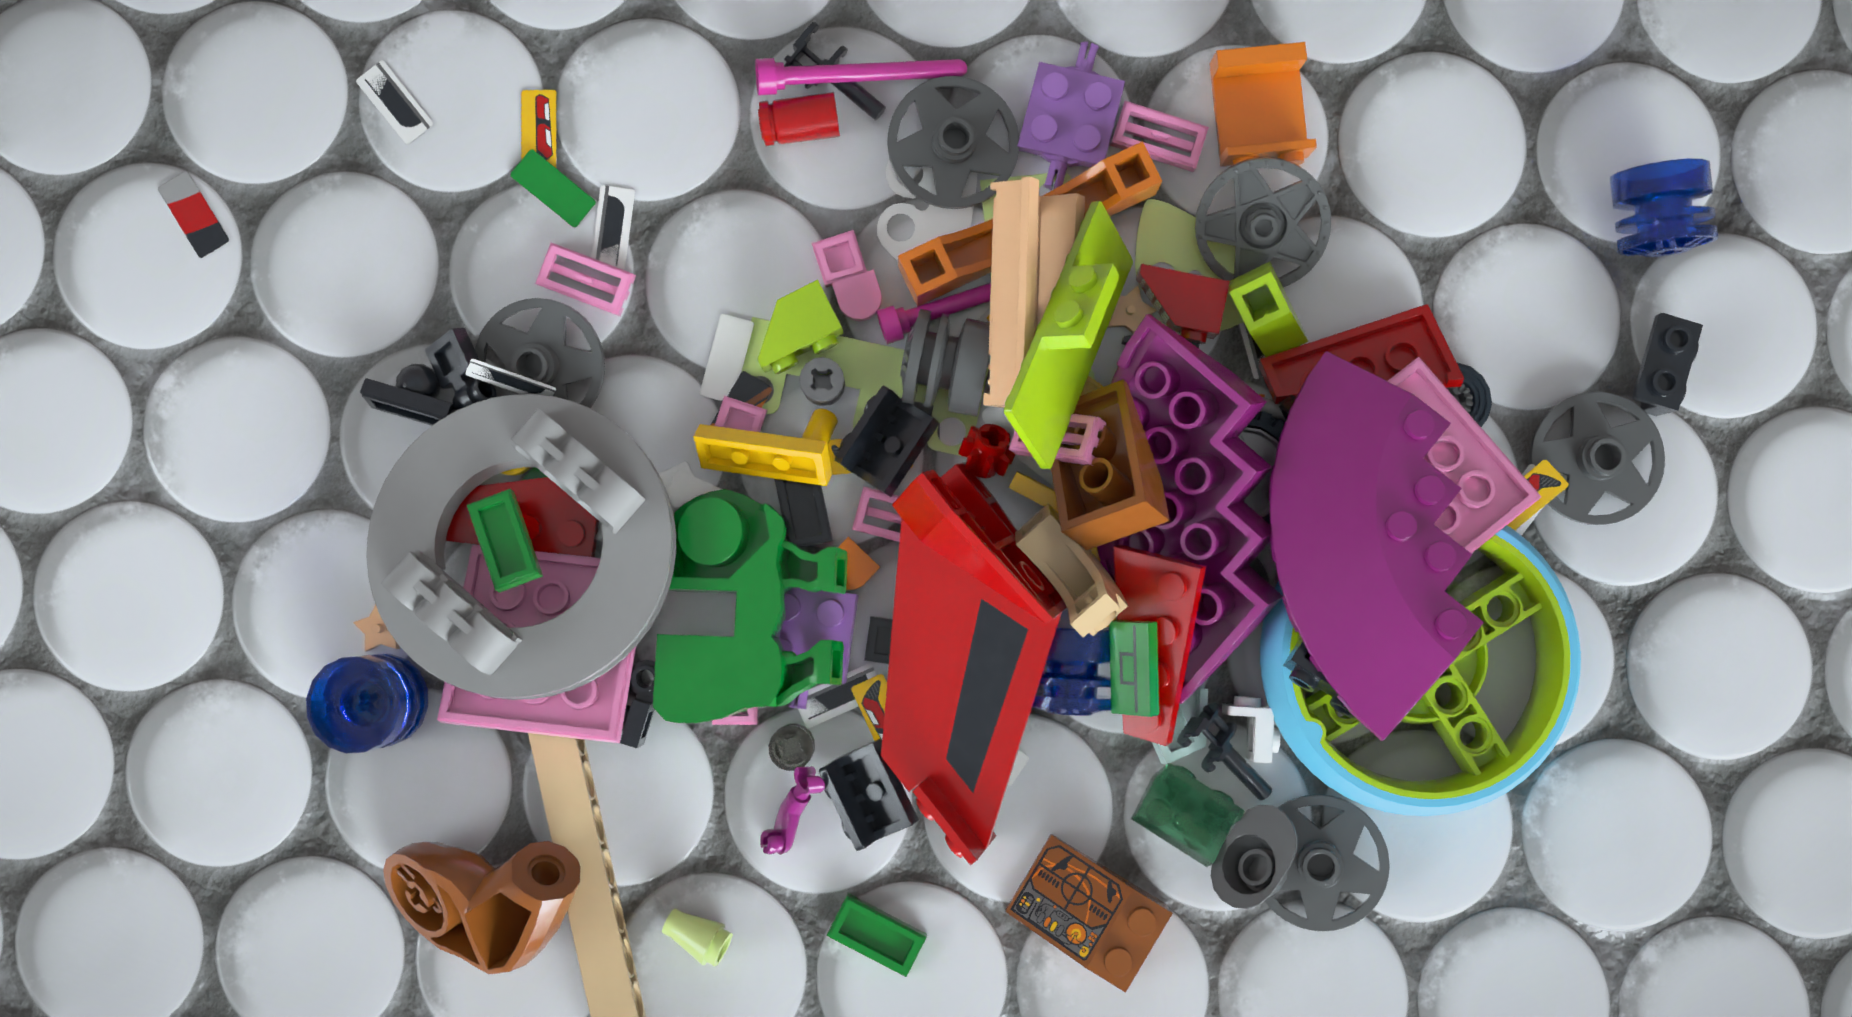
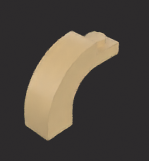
[1015,503,1128,637]

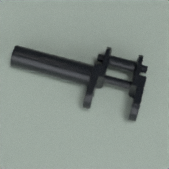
[784,21,886,121]
[1177,703,1272,801]

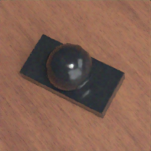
[360,364,456,426]

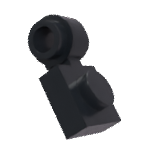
[425,328,497,411]
[620,659,655,748]

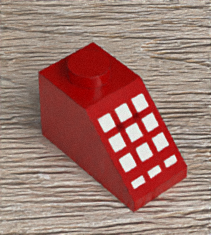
[1136,264,1230,344]

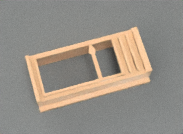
[983,176,1085,408]

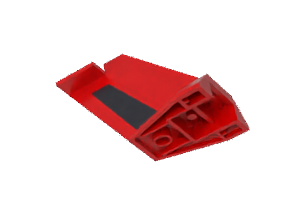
[881,462,1067,865]

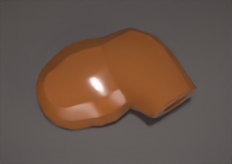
[383,841,581,974]

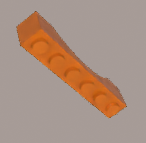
[898,141,1162,307]

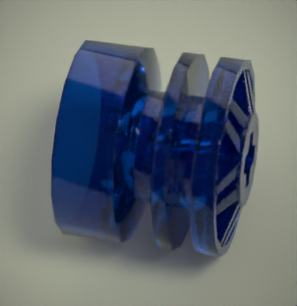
[1610,158,1718,257]
[1032,628,1111,716]
[306,653,428,754]

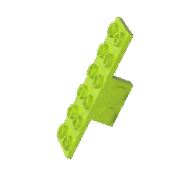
[1004,201,1133,469]

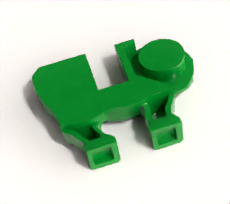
[653,489,848,723]

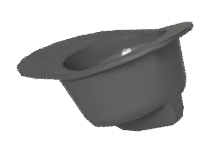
[1210,805,1297,909]

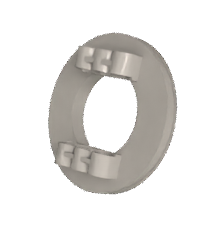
[366,394,676,700]

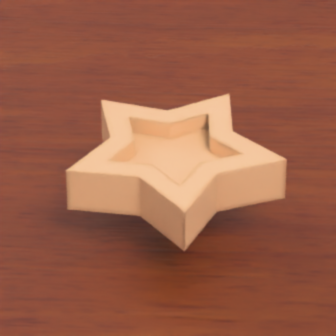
[1108,285,1157,334]
[353,604,400,652]

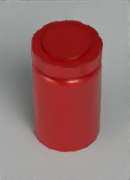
[758,92,840,146]

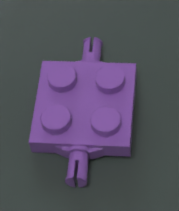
[1017,42,1125,190]
[779,588,859,709]

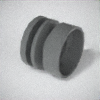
[900,309,990,417]

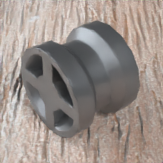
[799,357,845,406]

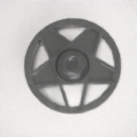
[887,76,1019,209]
[1195,157,1331,287]
[475,298,605,408]
[1529,392,1665,525]
[1265,794,1390,931]

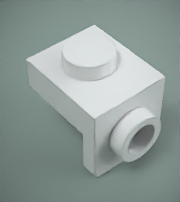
[1222,696,1280,763]

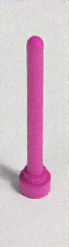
[755,58,967,95]
[876,283,991,345]

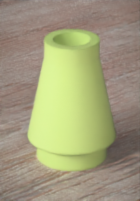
[662,908,733,966]

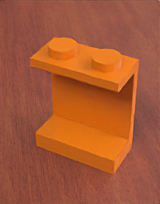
[1209,42,1317,167]

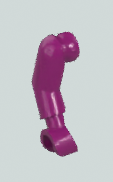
[760,766,825,855]

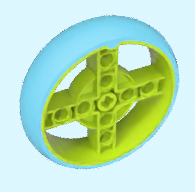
[1260,525,1581,816]

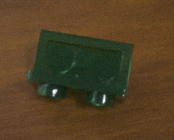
[1131,763,1245,867]

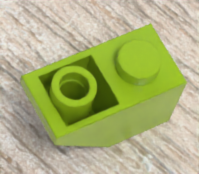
[1229,262,1309,357]
[757,279,844,374]

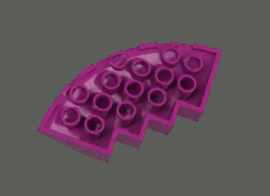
[1097,314,1283,704]
[1269,351,1484,741]

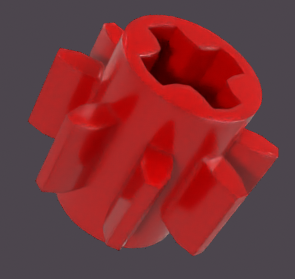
[958,424,1016,479]

